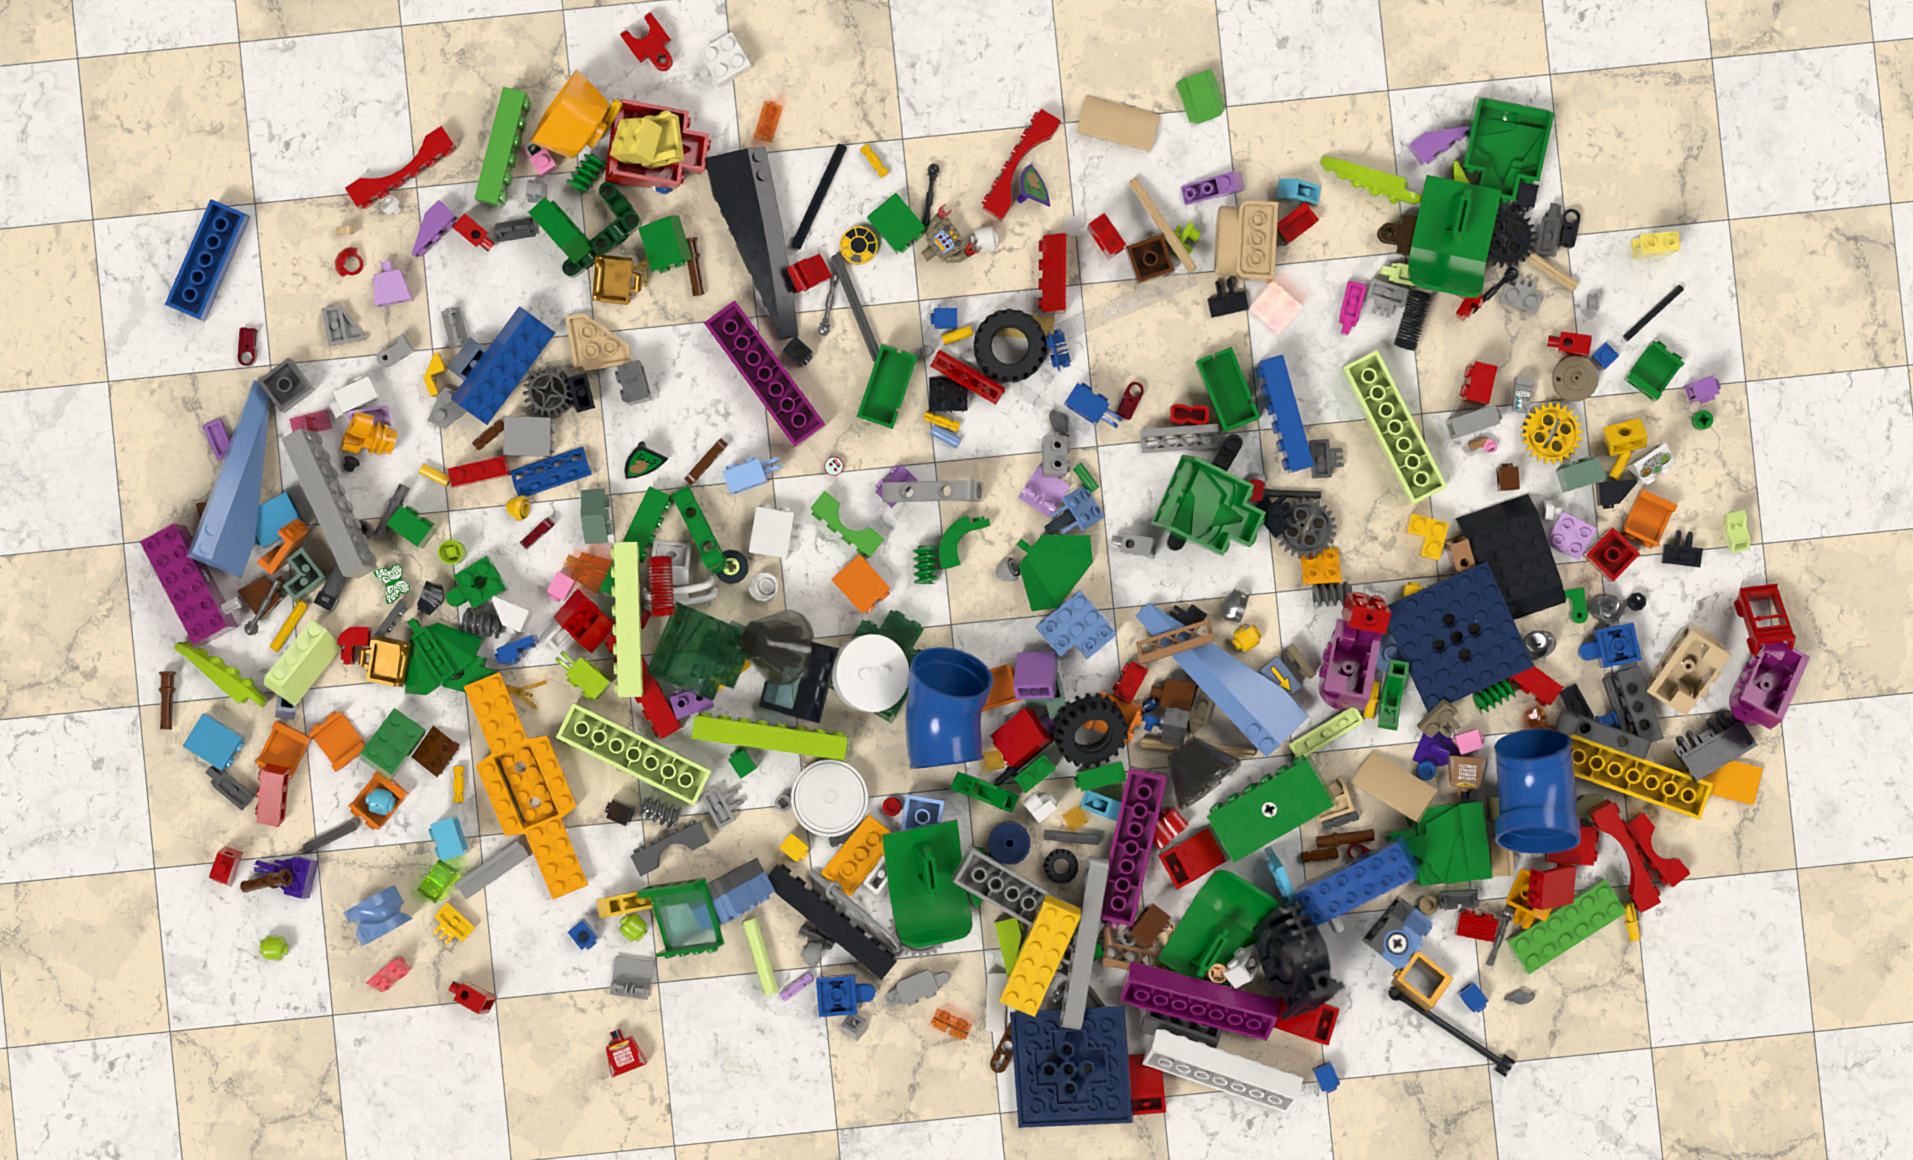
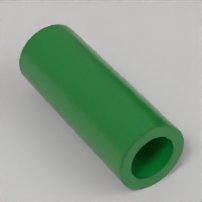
[1073,462,1100,493]

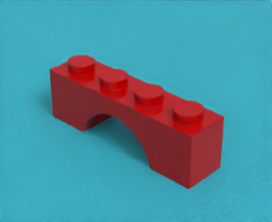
[1626,812,1691,888]

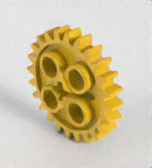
[1520,402,1583,465]

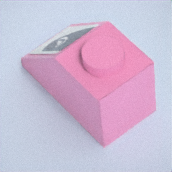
[522,140,559,178]

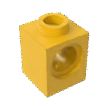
[779,832,810,862]

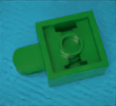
[446,556,509,609]

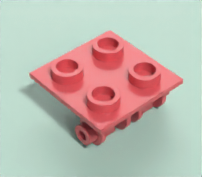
[366,956,412,992]

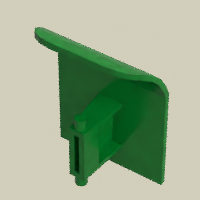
[1407,175,1502,298]
[881,819,973,948]
[1157,870,1280,987]

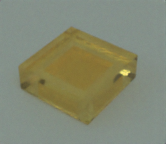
[982,750,1004,772]
[1062,806,1088,832]

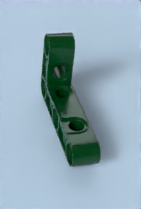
[562,181,641,278]

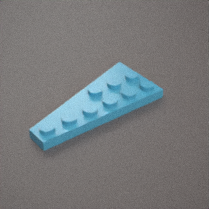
[1264,846,1304,915]

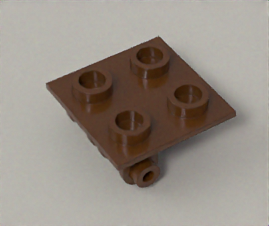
[411,726,460,778]

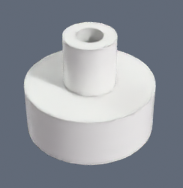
[380,195,401,215]
[1543,501,1561,520]

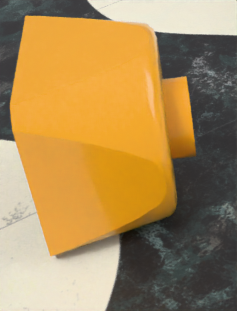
[530,69,609,159]

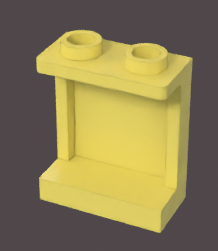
[641,111,684,169]
[1631,231,1680,259]

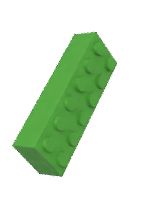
[474,87,532,209]
[1505,878,1627,974]

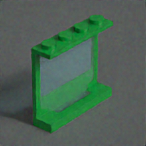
[637,877,725,959]

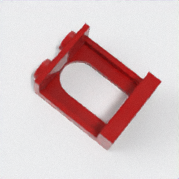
[1087,213,1126,260]

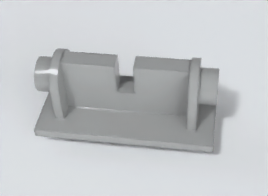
[441,307,468,349]

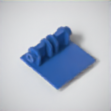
[1045,329,1071,371]

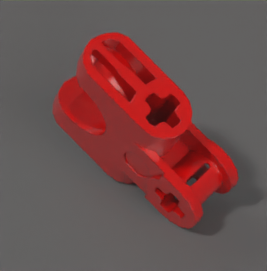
[620,12,673,72]

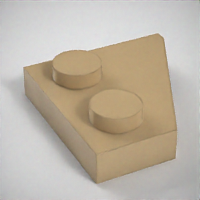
[1315,775,1354,823]

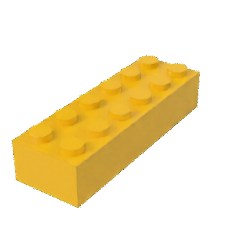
[999,894,1081,1017]

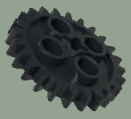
[1486,206,1537,268]

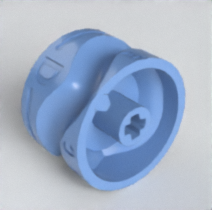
[343,885,413,947]

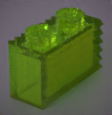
[417,858,460,904]

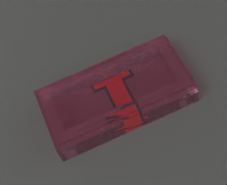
[290,410,332,432]

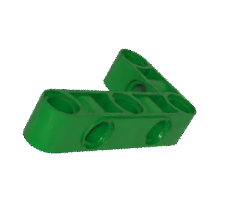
[671,485,730,575]

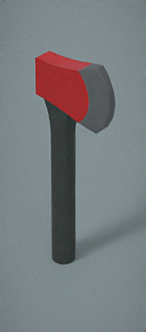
[1245,473,1321,502]

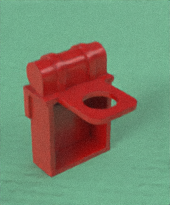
[787,254,833,293]

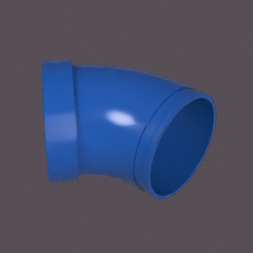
[906,647,993,769]
[1494,728,1581,854]

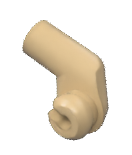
[1159,921,1176,947]

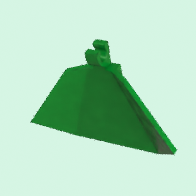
[1016,535,1093,611]
[405,618,484,696]

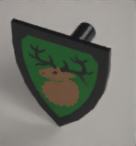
[624,441,669,479]

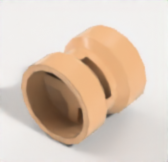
[1206,963,1226,983]

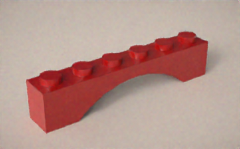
[981,109,1061,221]
[345,126,456,210]
[1587,799,1661,913]

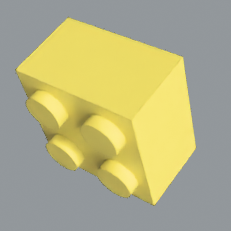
[610,118,662,164]

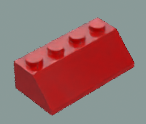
[1038,233,1066,314]

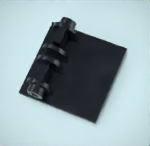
[929,377,968,413]

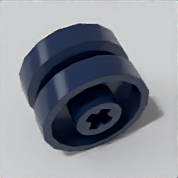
[988,821,1031,865]

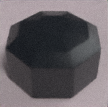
[1626,592,1646,611]

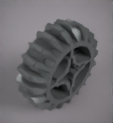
[523,366,572,418]

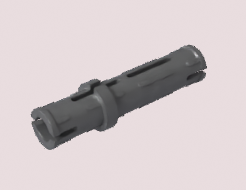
[373,483,410,540]

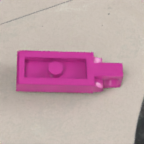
[1339,280,1367,336]

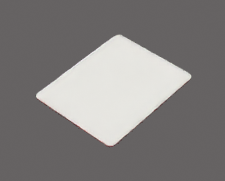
[1062,215,1081,236]

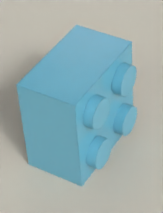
[429,815,469,861]

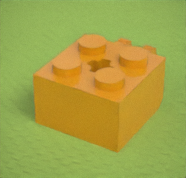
[1506,868,1552,929]

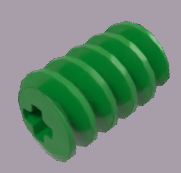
[566,153,606,195]
[913,545,938,584]
[1472,680,1516,716]

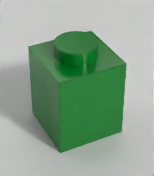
[728,748,758,779]

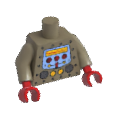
[921,204,979,263]

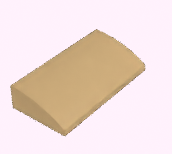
[1076,96,1160,152]
[1351,752,1438,824]

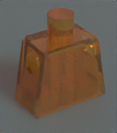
[564,552,613,594]

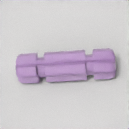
[779,972,814,1001]

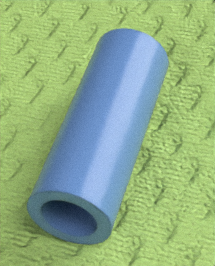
[930,424,962,449]

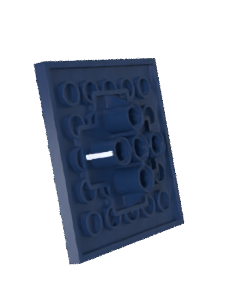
[1387,561,1534,713]
[1010,1006,1134,1128]

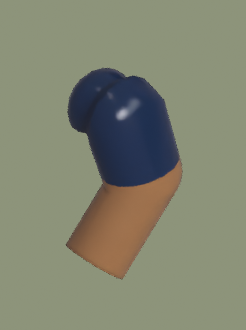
[1131,696,1158,713]

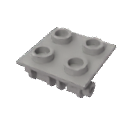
[610,956,654,1000]

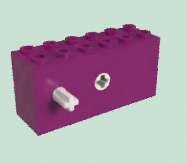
[139,523,242,645]

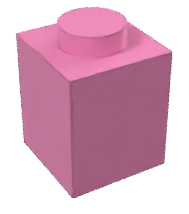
[547,571,576,602]
[1453,729,1484,755]

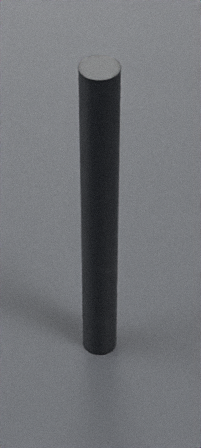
[1623,285,1684,342]

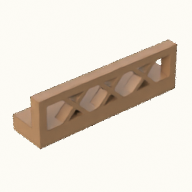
[1136,619,1216,664]
[1101,942,1179,974]

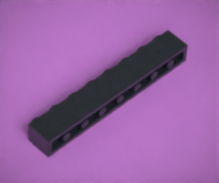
[767,864,897,980]

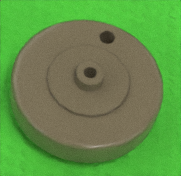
[1551,355,1599,402]

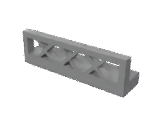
[1140,424,1219,453]
[454,840,531,899]

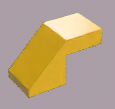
[423,352,447,398]

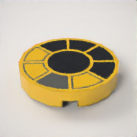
[840,226,878,265]

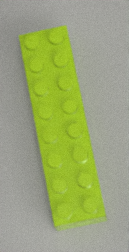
[691,712,849,760]

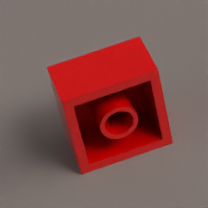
[1459,361,1498,406]
[1582,527,1640,582]

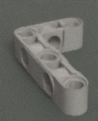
[882,480,984,503]

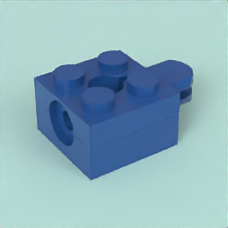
[1064,382,1123,429]
[1578,622,1642,668]
[816,973,876,1017]

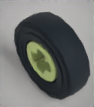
[716,550,749,584]

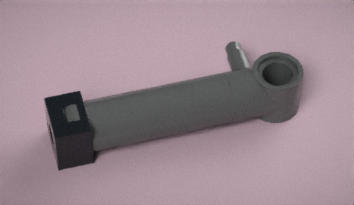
[313,520,374,612]

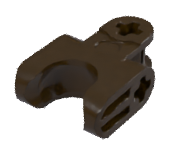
[1377,215,1417,256]

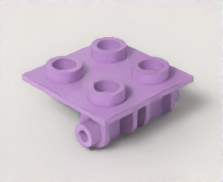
[1018,466,1071,518]
[1547,511,1598,560]

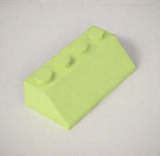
[264,619,341,706]

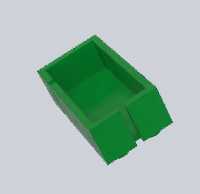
[857,343,918,429]
[1195,347,1260,434]

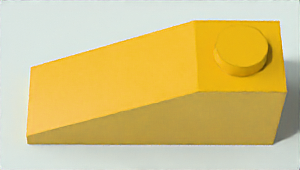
[596,891,653,918]

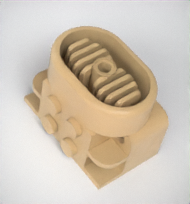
[1214,200,1278,284]
[1647,621,1731,716]

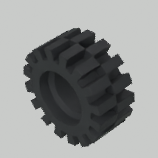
[1044,849,1079,884]

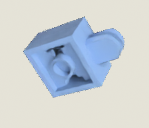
[722,457,783,495]

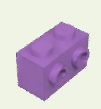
[1684,375,1721,404]
[669,683,714,719]

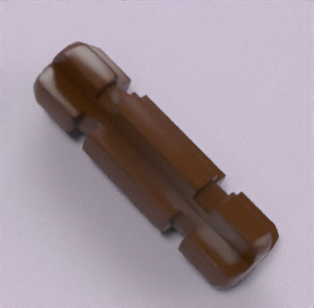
[472,420,504,451]
[1301,848,1339,862]

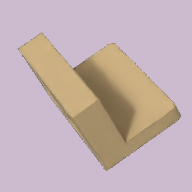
[1489,838,1514,877]

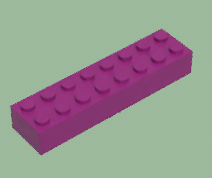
[704,300,826,448]
[1100,766,1168,927]
[1118,962,1280,1041]

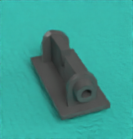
[495,217,536,242]
[1438,889,1479,910]

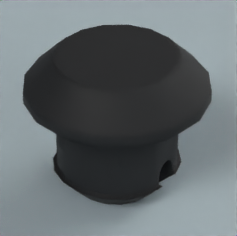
[343,455,360,472]

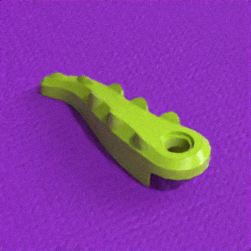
[1320,156,1422,205]
[174,641,268,708]

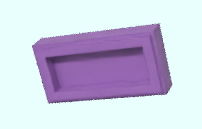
[203,418,231,461]

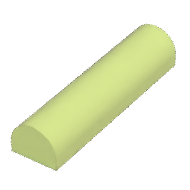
[742,917,779,996]

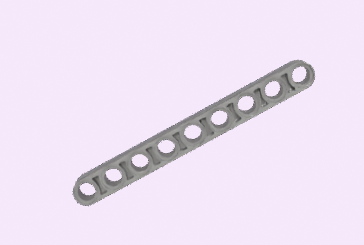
[1060,856,1109,1030]

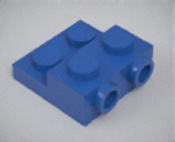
[495,635,539,665]

